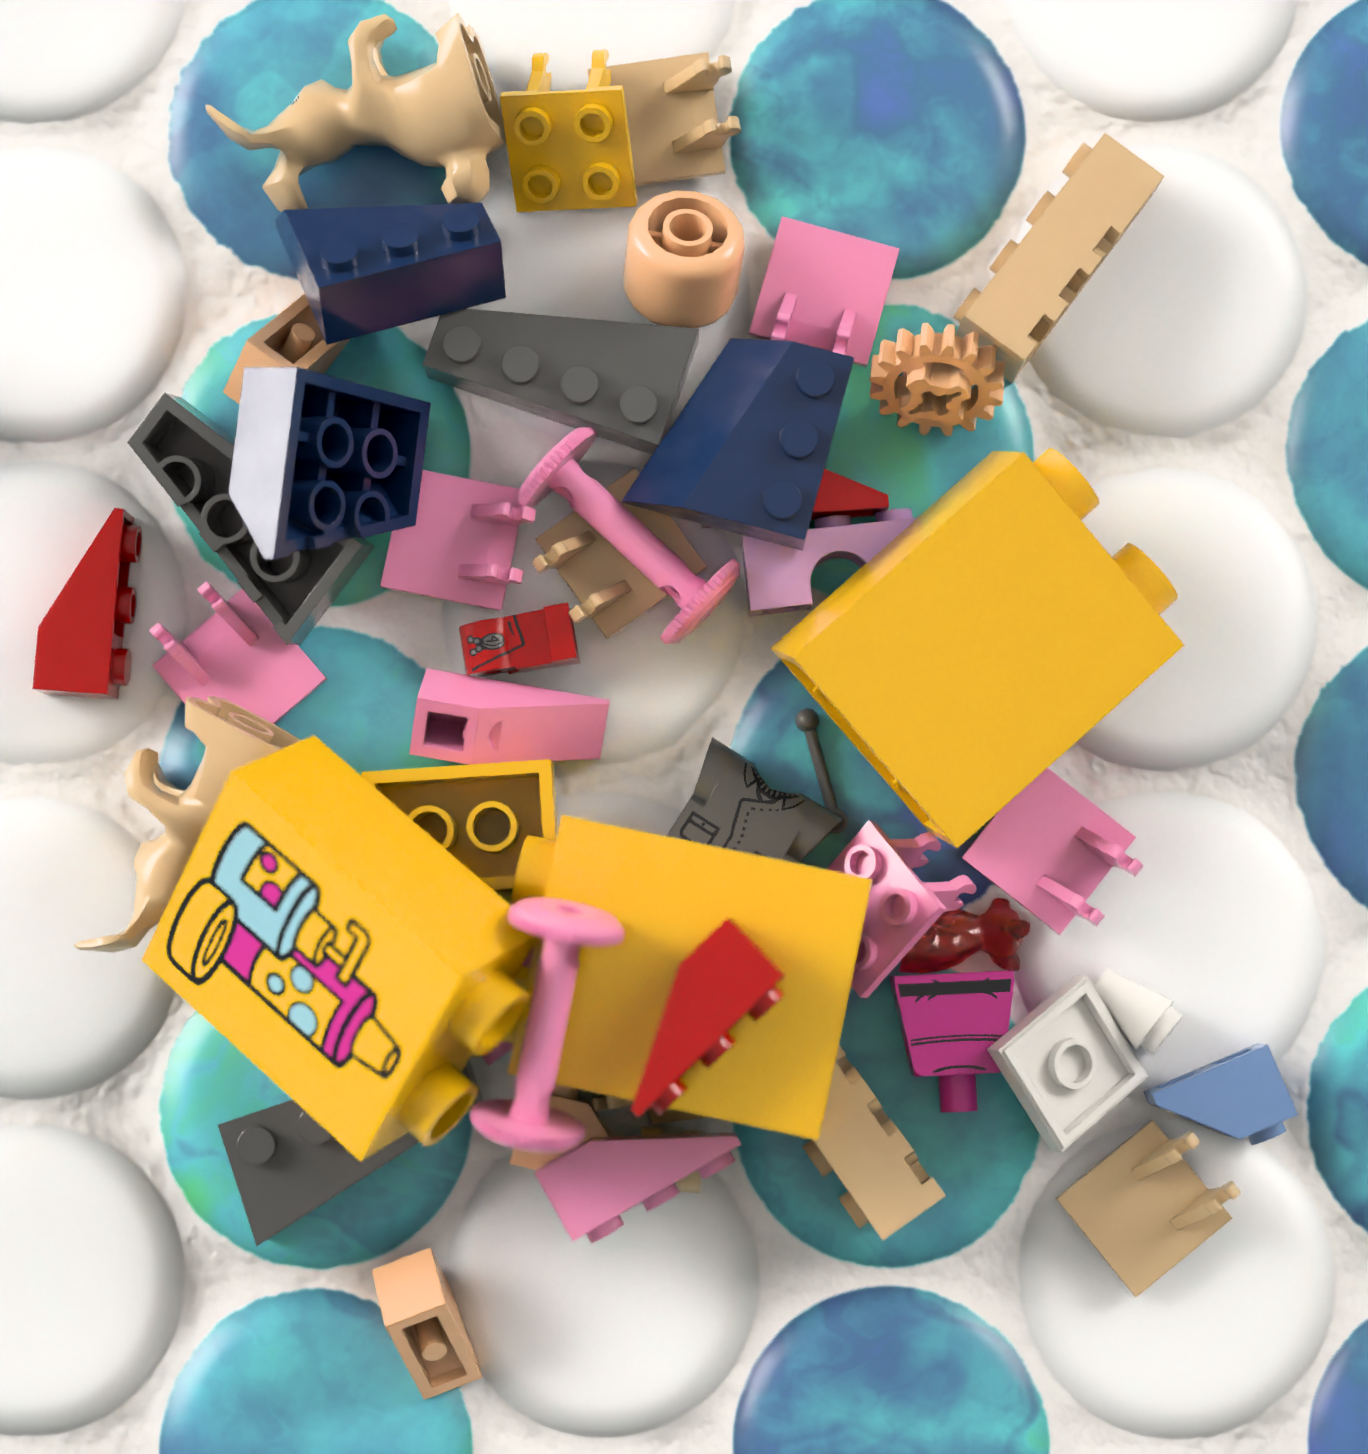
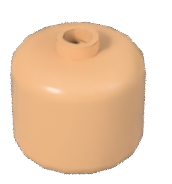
[623,191,745,328]

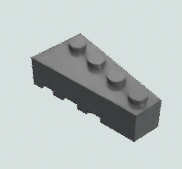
[422,308,699,455]
[127,392,375,645]
[218,1059,483,1246]

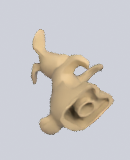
[205,13,506,212]
[74,696,302,953]

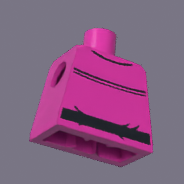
[890,970,1014,1113]

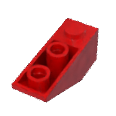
[32,508,142,700]
[631,918,786,1117]

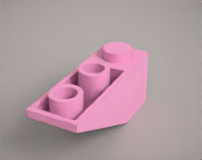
[409,668,610,765]
[535,1132,741,1243]

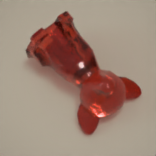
[898,898,1030,974]

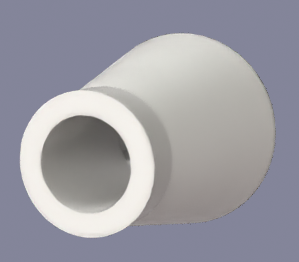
[1093,967,1183,1054]

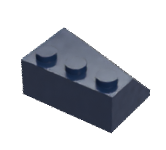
[275,202,506,345]
[622,338,854,551]
[228,367,431,559]

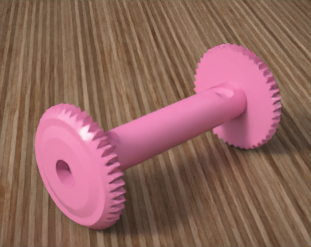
[517,427,740,644]
[470,898,625,1152]

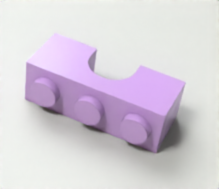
[741,508,918,617]

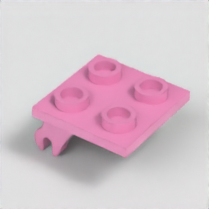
[749,216,899,367]
[380,470,536,611]
[149,581,327,724]
[961,768,1144,935]
[826,820,976,998]

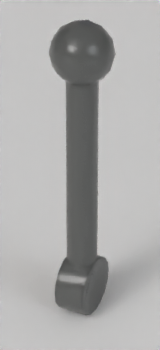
[795,708,848,834]

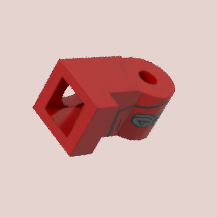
[459,602,580,677]

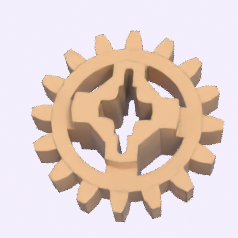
[869,323,1005,436]

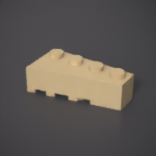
[953,133,1165,383]
[802,1045,946,1240]

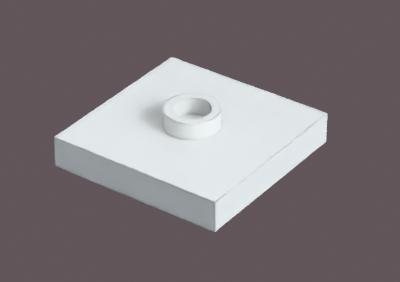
[987,975,1148,1152]

